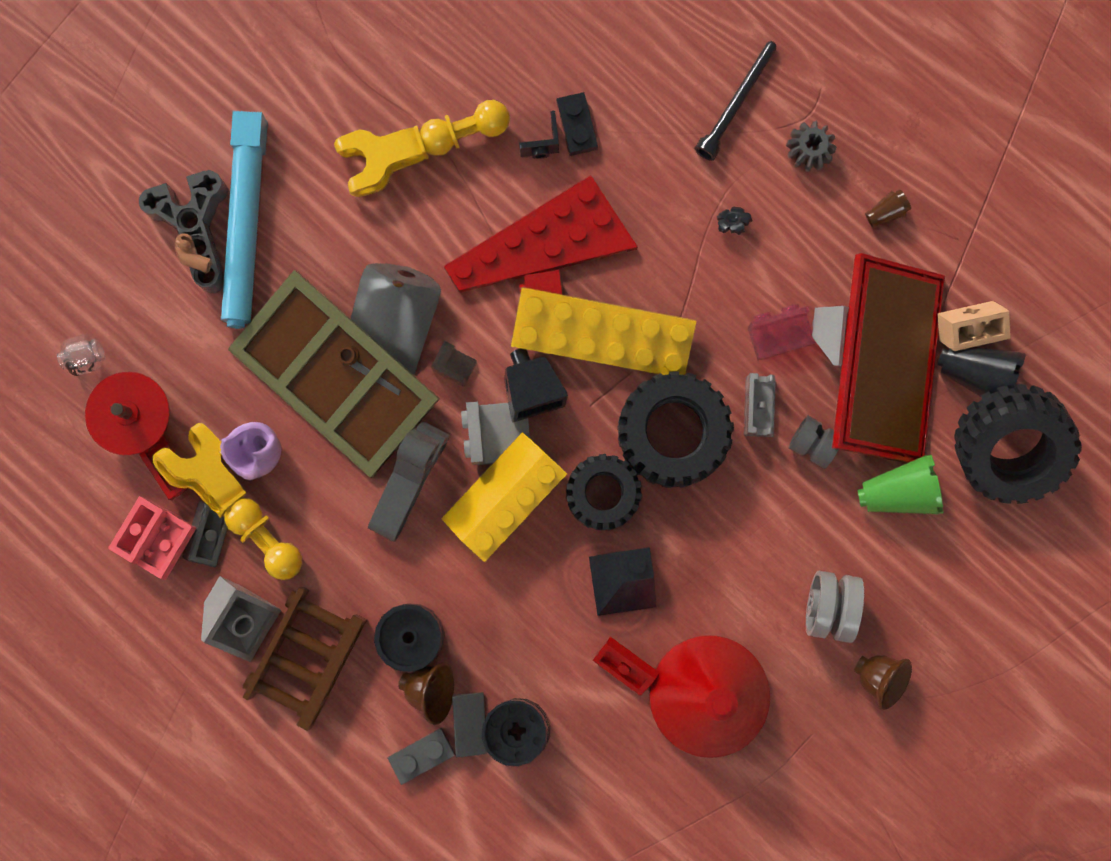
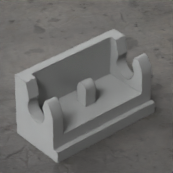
[744,373,776,437]

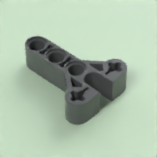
[139,170,228,293]
[368,422,450,542]

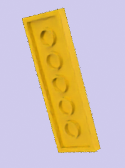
[511,287,697,375]

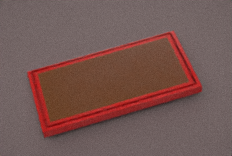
[832,253,945,463]

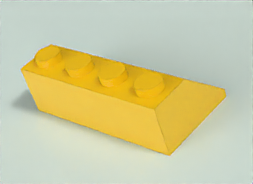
[441,432,567,562]

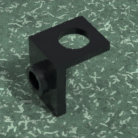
[519,111,559,159]

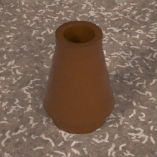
[865,189,912,228]

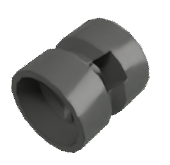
[788,415,838,469]

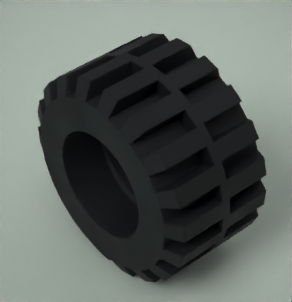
[566,454,642,531]

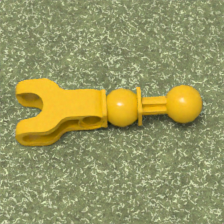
[334,100,510,197]
[153,423,302,580]

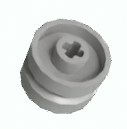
[806,571,864,643]

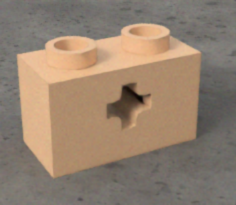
[937,301,1011,351]

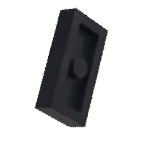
[556,92,598,156]

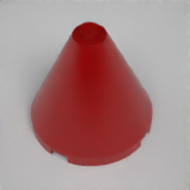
[649,635,770,758]

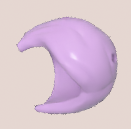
[220,422,281,480]

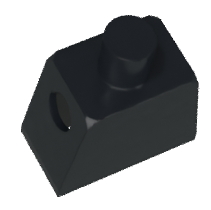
[504,348,568,423]

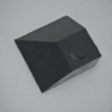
[589,547,656,616]

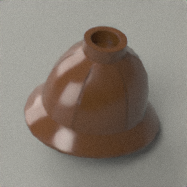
[854,656,912,710]
[398,662,454,725]

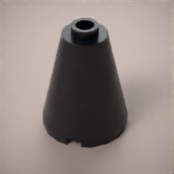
[937,347,1026,397]

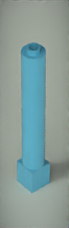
[221,111,268,329]

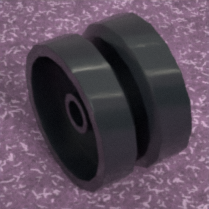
[374,603,445,672]

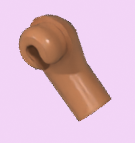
[175,233,212,273]

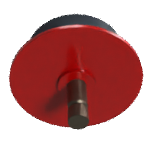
[85,372,170,455]

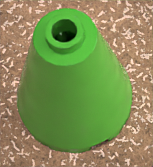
[857,455,944,514]

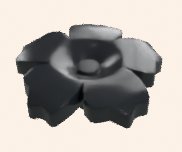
[717,207,753,235]

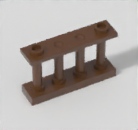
[242,587,367,731]

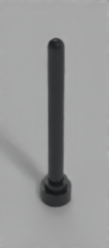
[694,41,777,161]

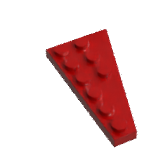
[444,175,638,293]

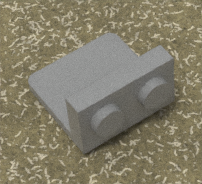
[461,402,530,465]

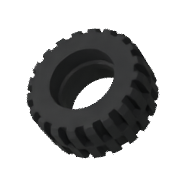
[617,371,734,488]
[954,384,1082,504]

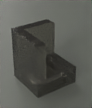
[431,341,477,387]

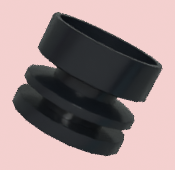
[482,698,550,767]

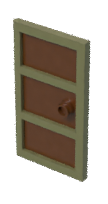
[228,270,440,478]

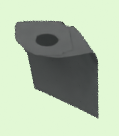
[351,263,441,375]

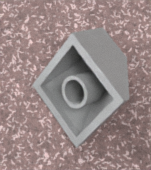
[812,306,849,367]
[201,576,281,662]

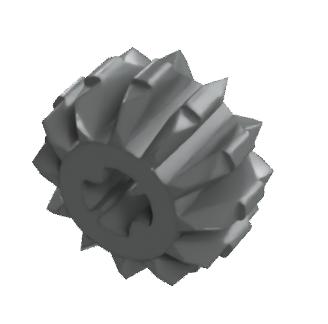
[786,121,837,172]

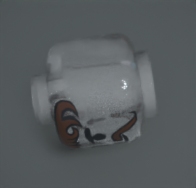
[57,334,105,376]

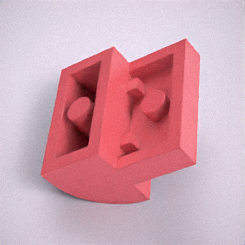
[108,496,197,580]

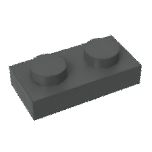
[387,727,455,785]

